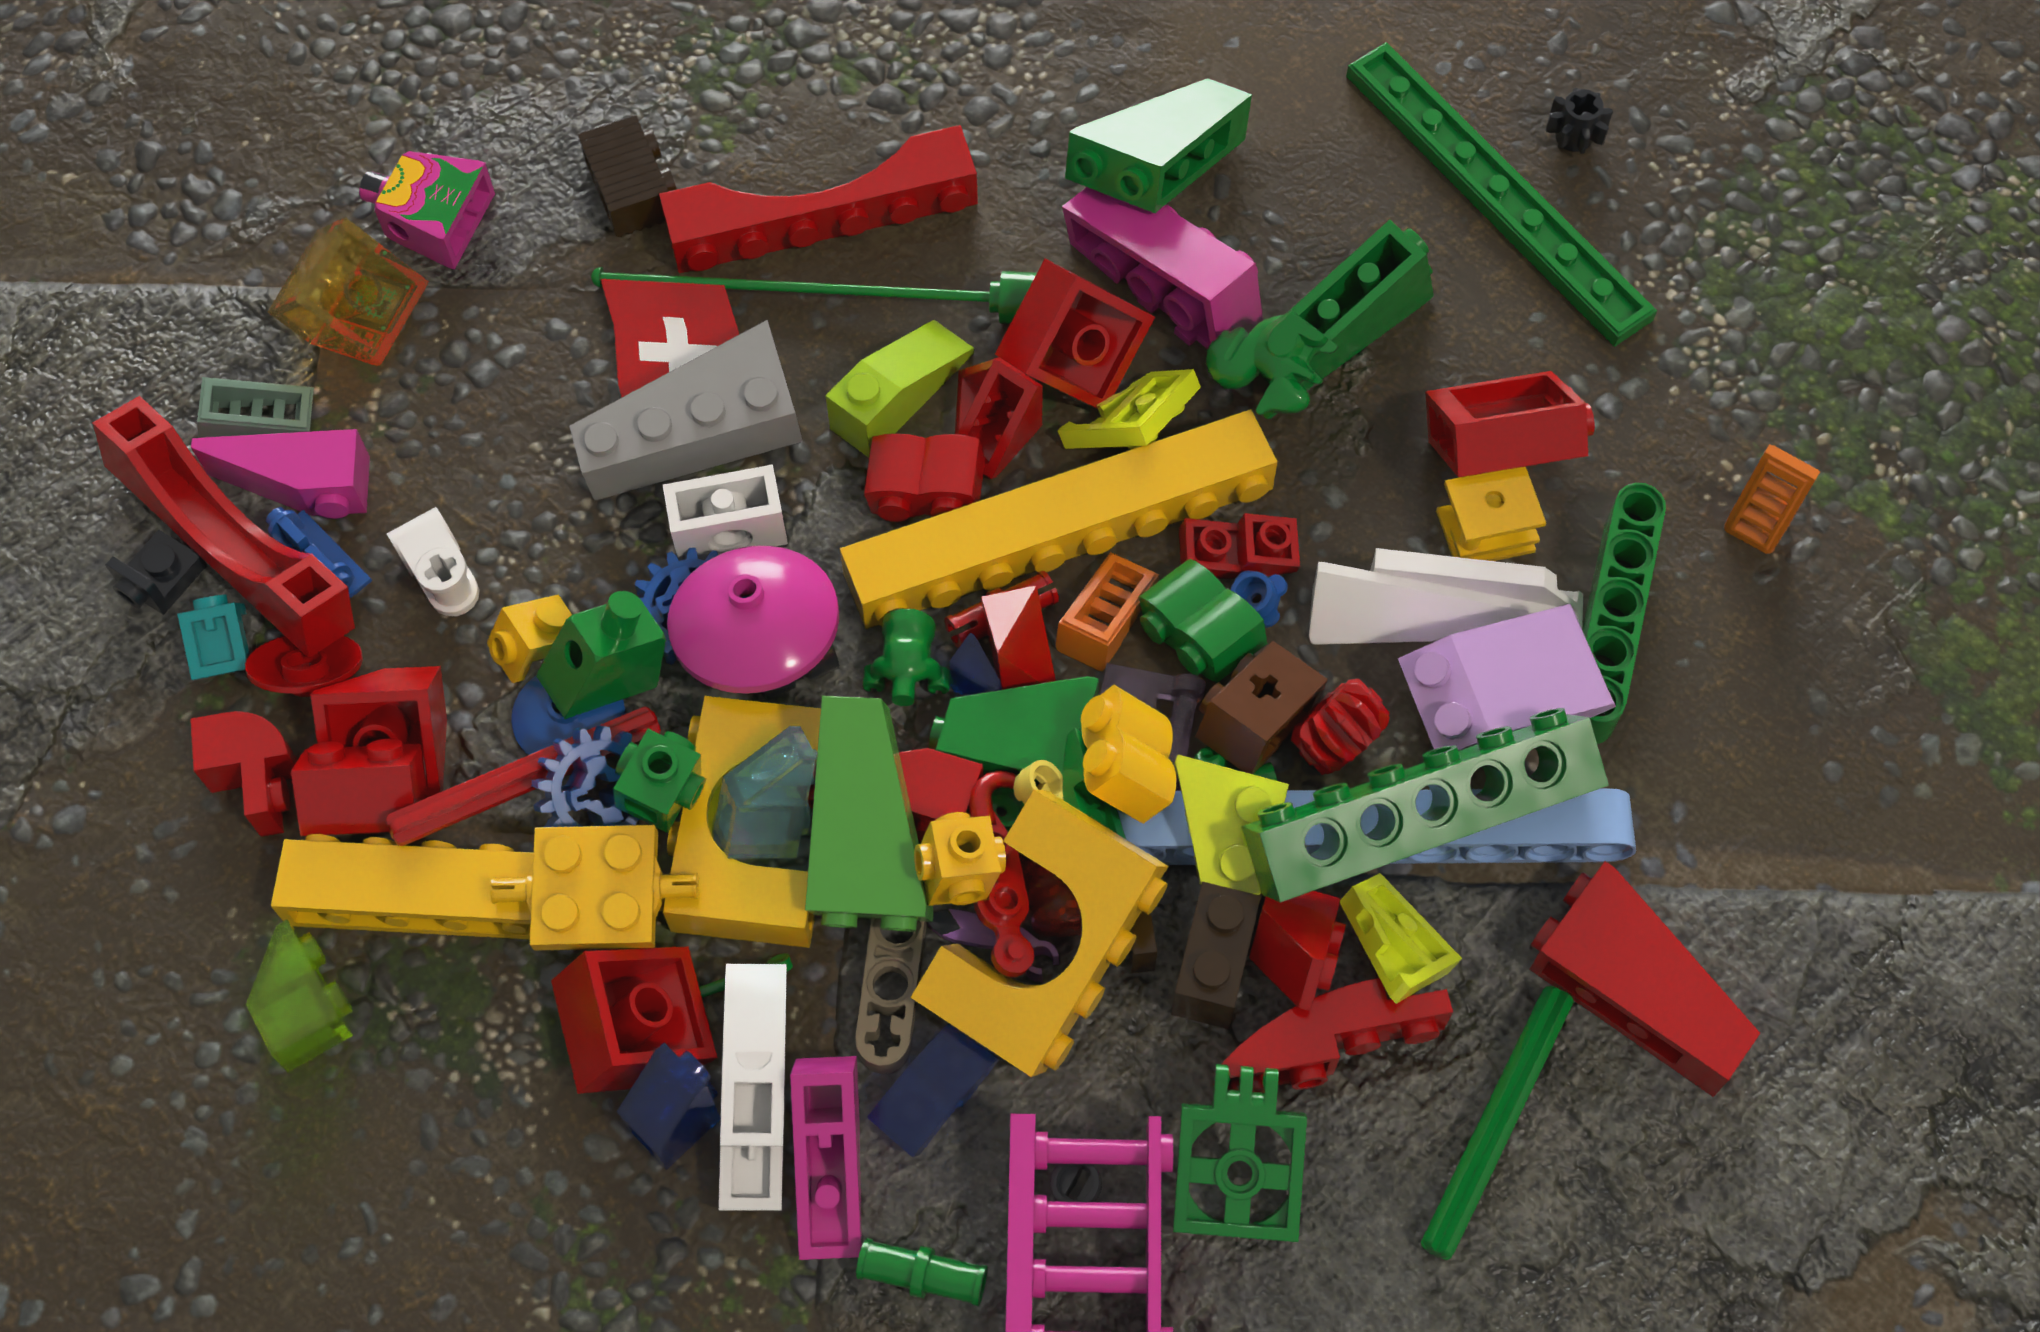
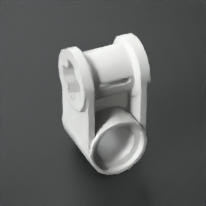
[387,507,480,616]

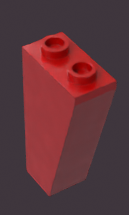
[1529,861,1760,1097]

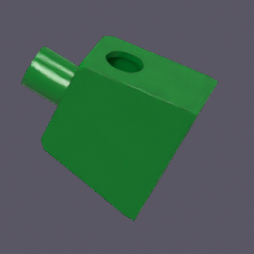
[536,591,666,719]

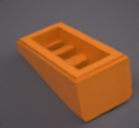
[1724,444,1820,554]
[1055,552,1159,671]

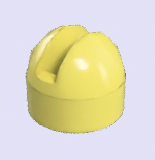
[1014,760,1063,805]

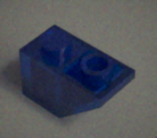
[617,1042,721,1170]

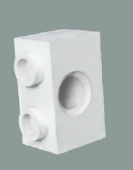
[663,465,788,561]

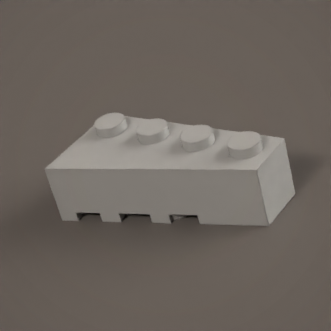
[569,320,803,501]

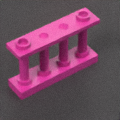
[1006,1113,1173,1332]

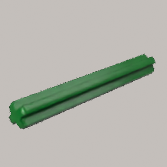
[1421,986,1574,1260]

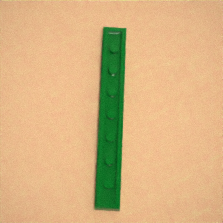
[1346,42,1657,347]

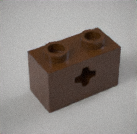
[1195,641,1328,774]

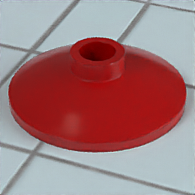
[245,636,363,697]

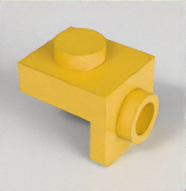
[487,594,572,683]

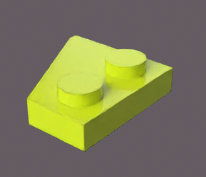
[1058,369,1201,450]
[1174,755,1289,895]
[1340,873,1462,1004]

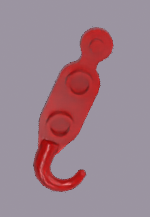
[969,770,1034,977]

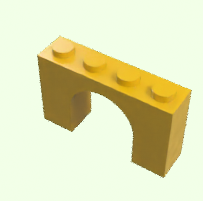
[659,696,821,948]
[910,789,1169,1077]

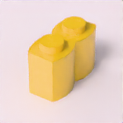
[1081,684,1176,824]

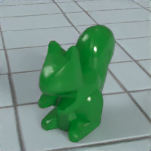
[1206,309,1339,419]

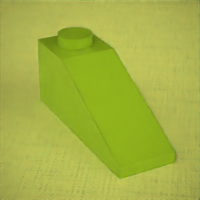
[825,320,974,458]

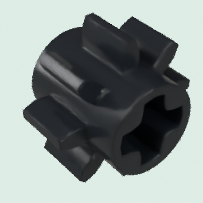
[1545,88,1613,154]

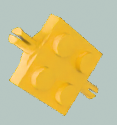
[490,825,699,951]

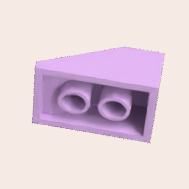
[1398,604,1616,751]

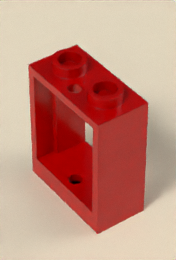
[1425,371,1595,477]

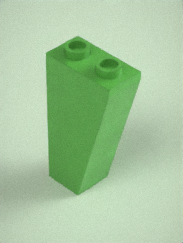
[805,696,933,932]

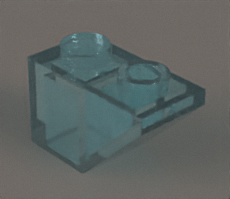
[714,726,818,859]

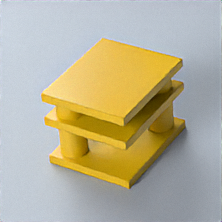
[1436,466,1546,561]

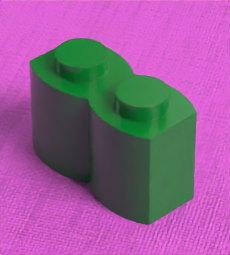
[1139,559,1268,683]

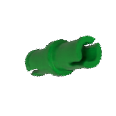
[856,1238,988,1307]

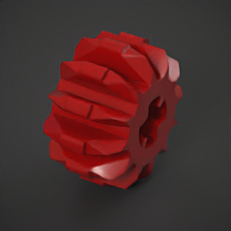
[1291,679,1390,775]

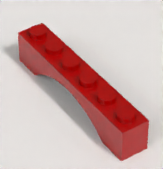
[659,125,978,274]
[92,396,355,658]

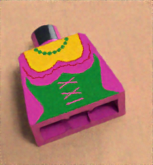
[359,151,495,270]

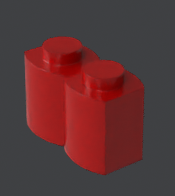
[864,434,985,522]

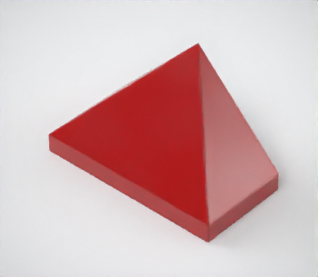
[981,585,1056,690]

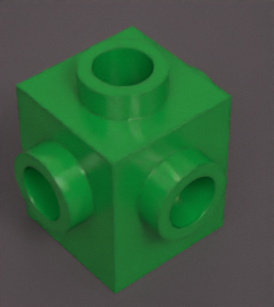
[613,728,706,833]

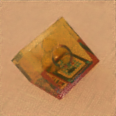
[268,217,429,366]

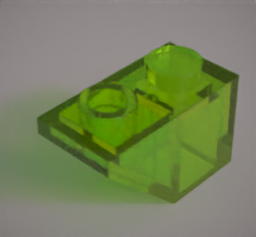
[246,920,353,1072]

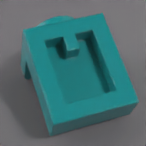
[177,594,250,680]

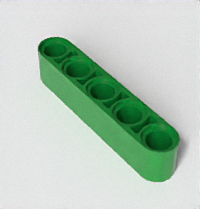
[1582,482,1666,744]

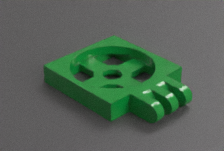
[1173,1064,1307,1242]

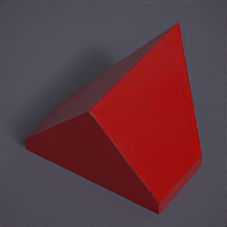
[955,357,1043,479]

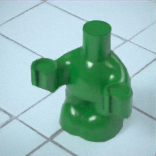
[862,609,950,706]

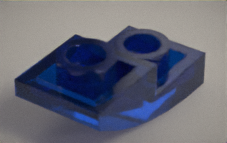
[867,1023,999,1157]

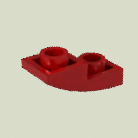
[1179,513,1300,579]

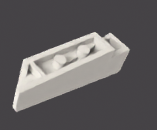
[1308,548,1583,645]

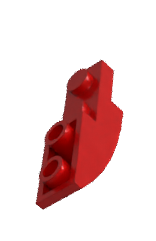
[1213,978,1453,1093]

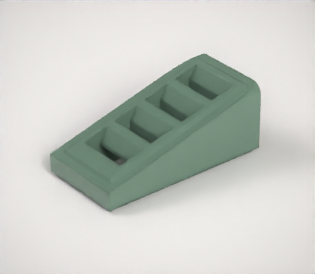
[197,377,314,438]

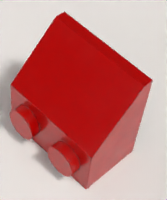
[995,258,1155,409]
[551,946,717,1094]

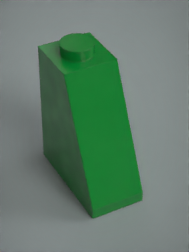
[929,676,1099,787]

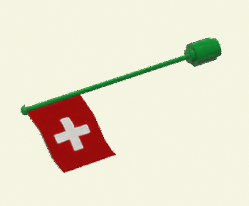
[591,267,1037,397]

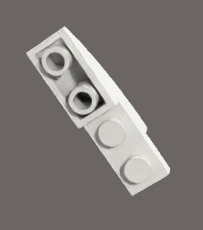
[719,964,786,1211]

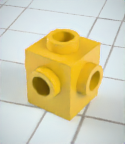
[914,812,1006,906]

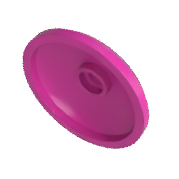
[667,546,839,693]

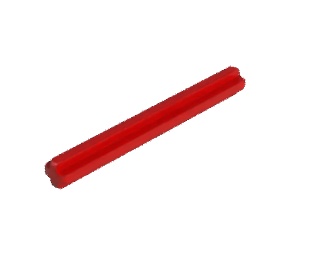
[386,706,661,846]

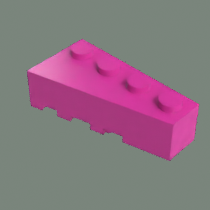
[1062,187,1263,349]

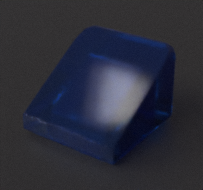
[949,633,1002,696]

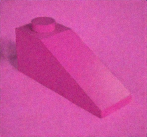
[191,429,370,519]
[790,1056,862,1260]

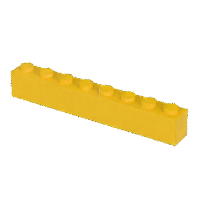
[840,409,1277,629]

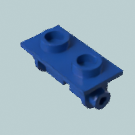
[266,507,372,598]

